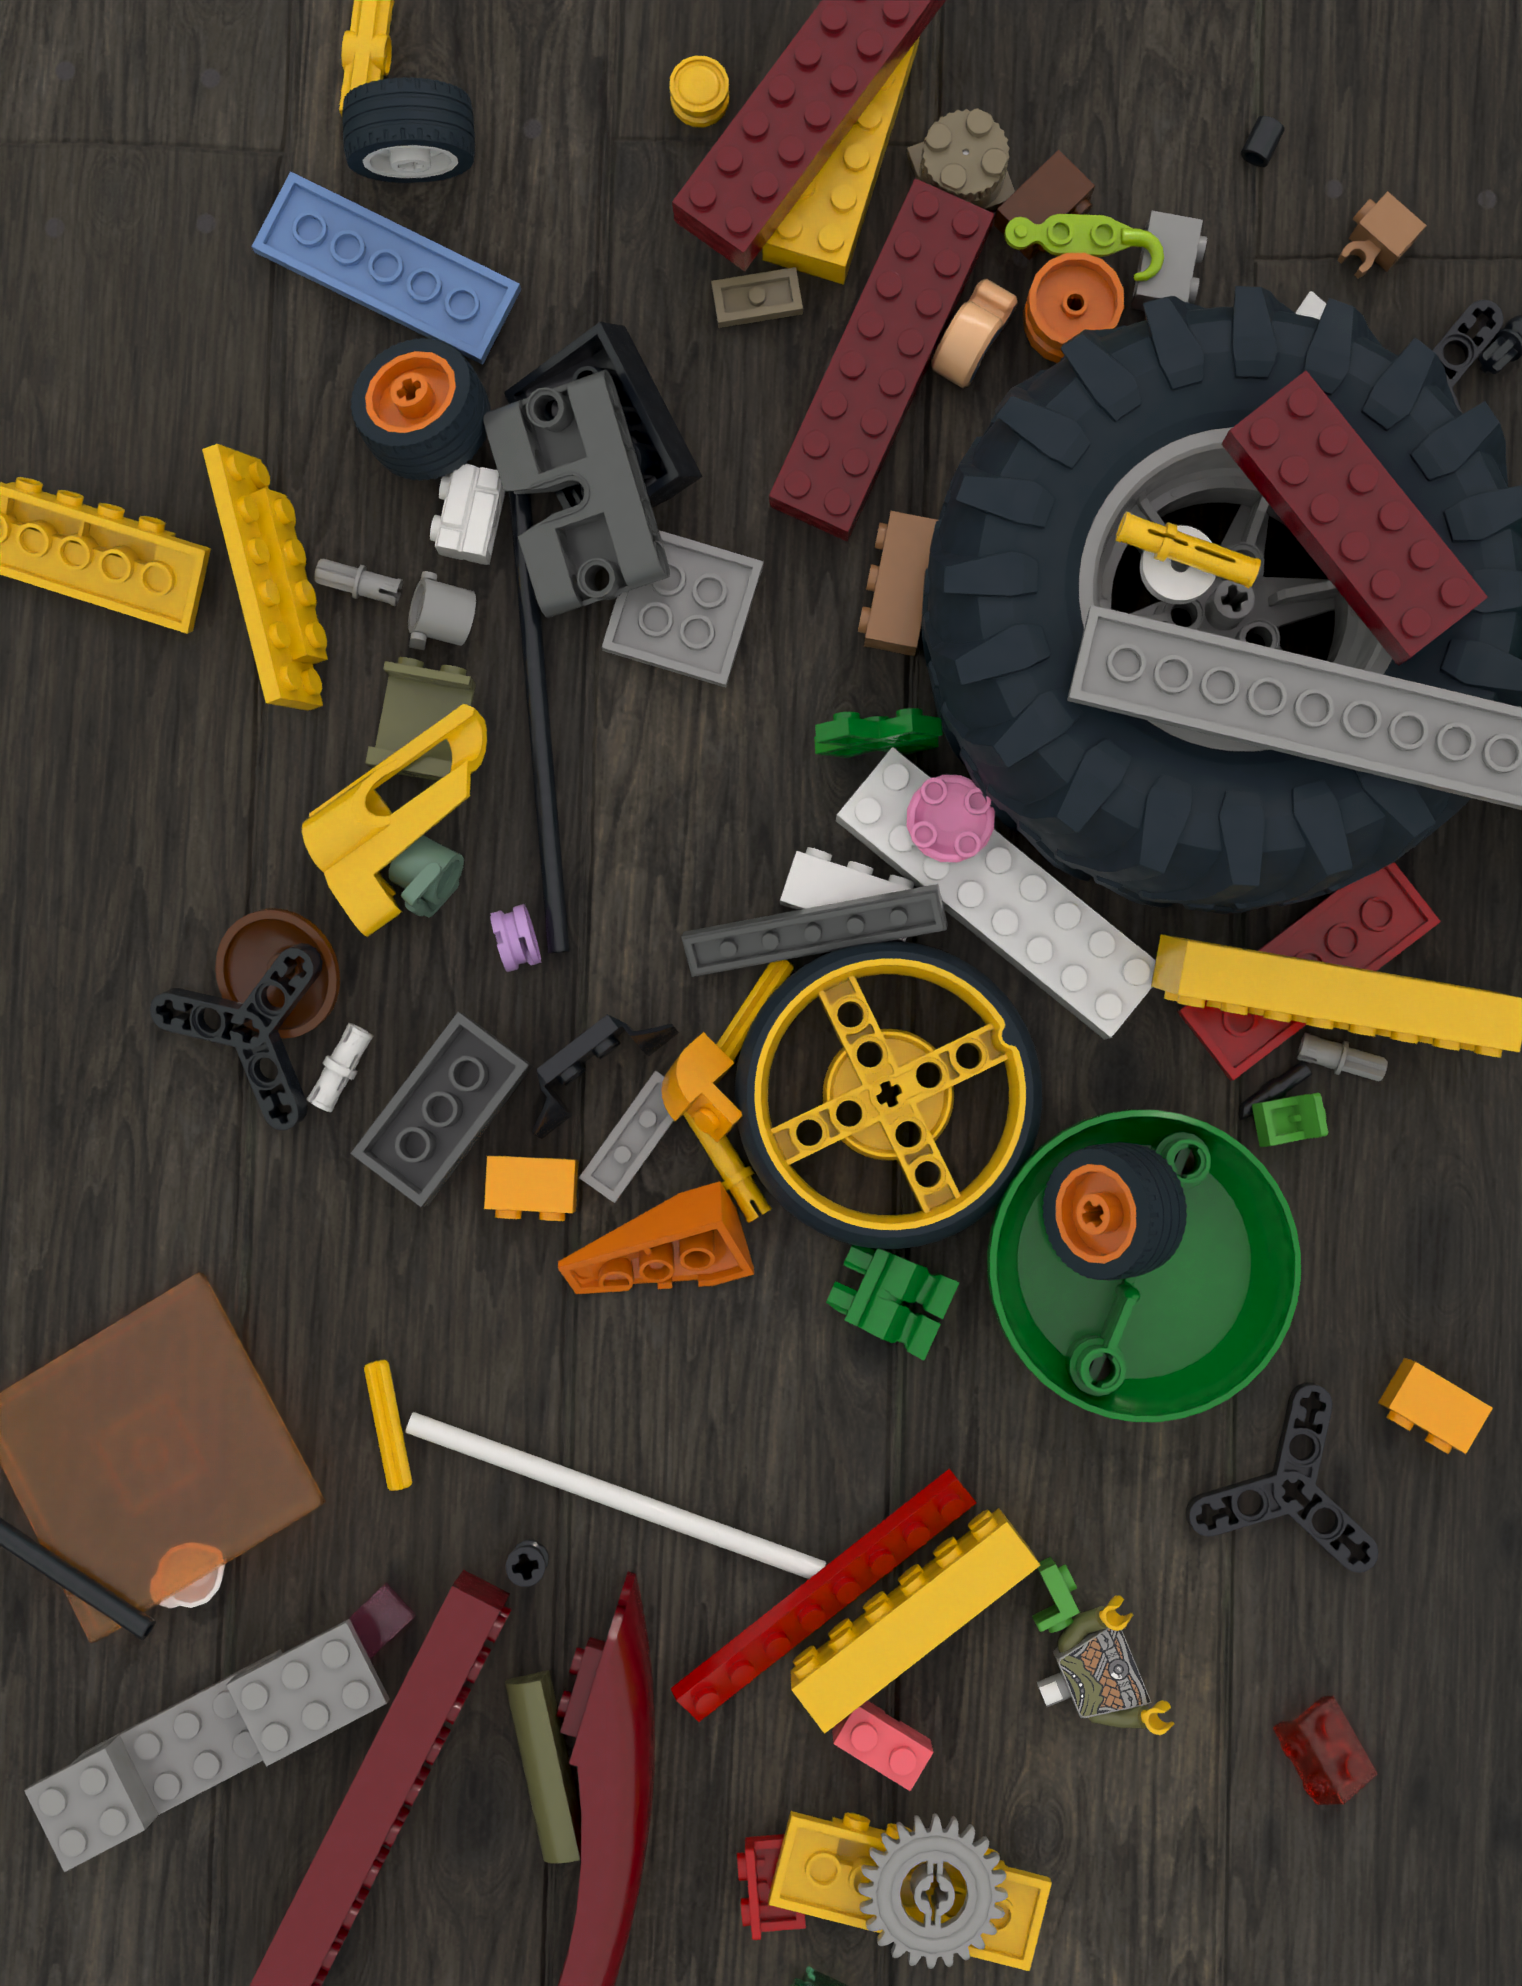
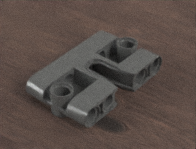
[483,370,670,618]

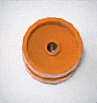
[1023,253,1124,363]

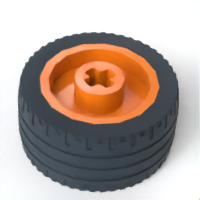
[351,338,491,481]
[1042,1142,1187,1281]

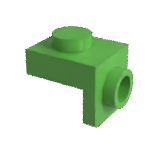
[1252,1093,1328,1147]
[1032,1557,1080,1633]

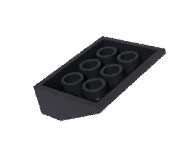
[504,322,703,510]

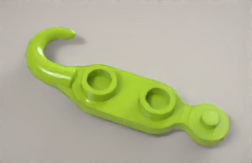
[1004,214,1164,282]

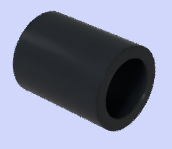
[1241,116,1285,167]

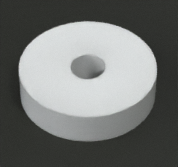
[1140,525,1216,604]

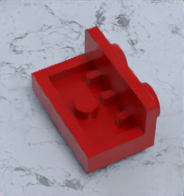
[737,1834,806,1940]

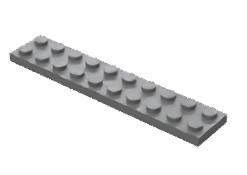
[1067,605,1522,810]

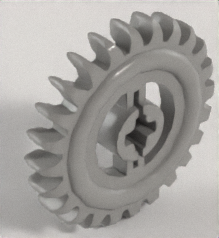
[858,1813,1008,1969]

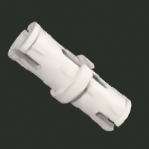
[307,1023,374,1112]

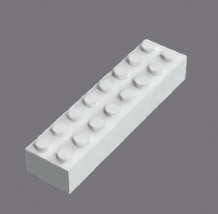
[836,747,1156,1040]

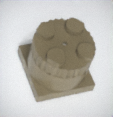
[906,108,1015,212]

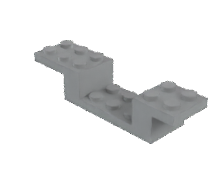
[24,1619,390,1872]

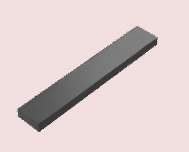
[681,884,948,977]

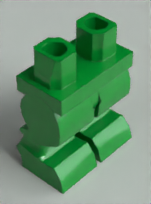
[826,1245,960,1361]

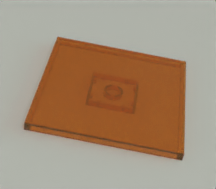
[0,1272,326,1643]

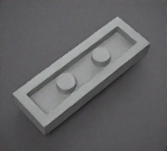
[579,1070,674,1203]

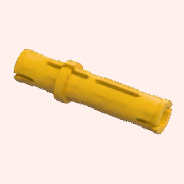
[1115,511,1261,589]
[683,1112,772,1223]

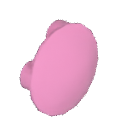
[907,775,995,863]

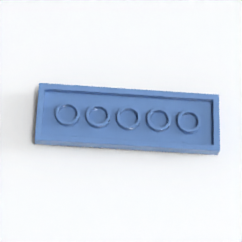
[251,171,521,365]

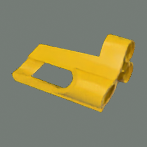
[302,704,487,937]

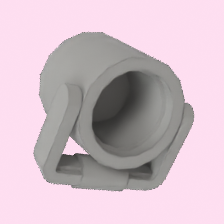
[408,571,476,650]

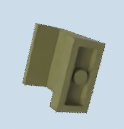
[365,657,476,781]

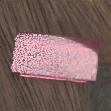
[347,1583,416,1659]

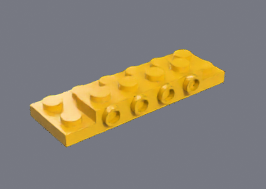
[202,444,328,711]
[0,477,211,634]
[768,1811,1052,1971]

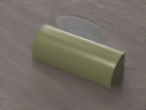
[505,1670,581,1864]

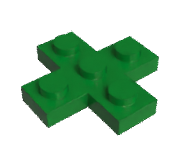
[814,708,942,758]

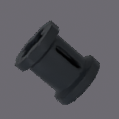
[506,1540,549,1587]

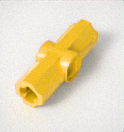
[339,0,394,116]

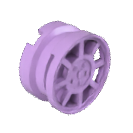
[490,904,541,972]

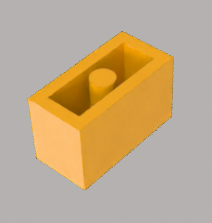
[484,1155,579,1221]
[1378,1358,1493,1454]

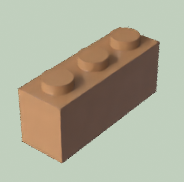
[858,511,938,656]

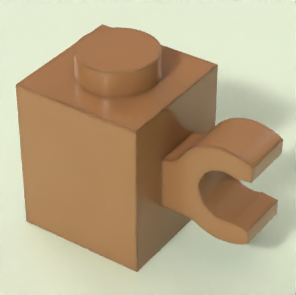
[1338,191,1427,278]

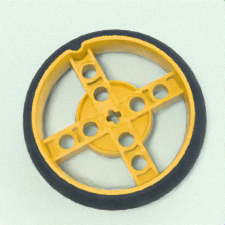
[735,941,1042,1249]

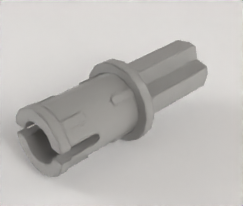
[314,559,403,606]
[1297,1033,1388,1081]

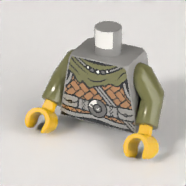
[1037,1595,1175,1735]

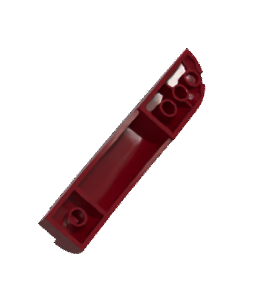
[557,1571,655,1986]

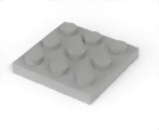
[601,530,764,688]

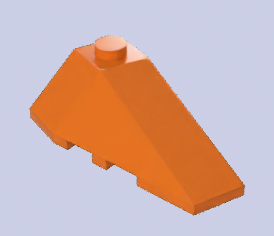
[558,1181,754,1294]

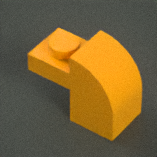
[662,1032,742,1143]

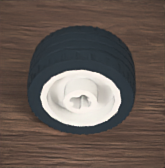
[342,77,475,183]

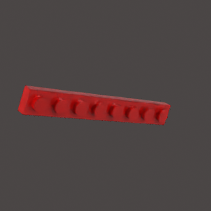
[670,1468,976,1722]

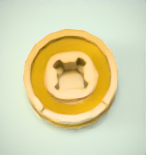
[669,56,729,127]

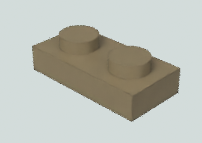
[711,267,803,328]

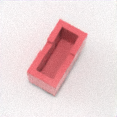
[832,1700,934,1791]

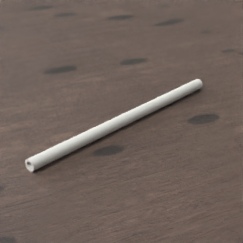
[405,1412,826,1579]

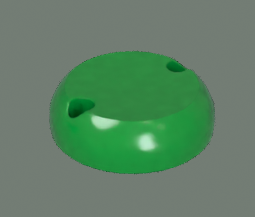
[987,1109,1301,1422]

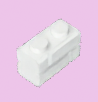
[430,464,505,565]

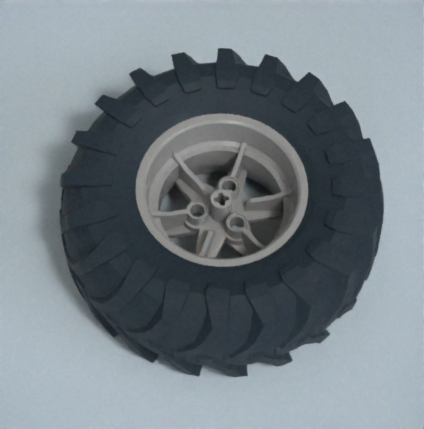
[921,286,1522,914]

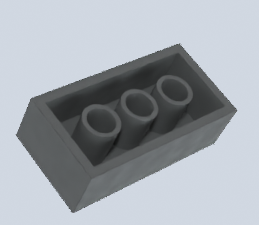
[350,1012,534,1207]

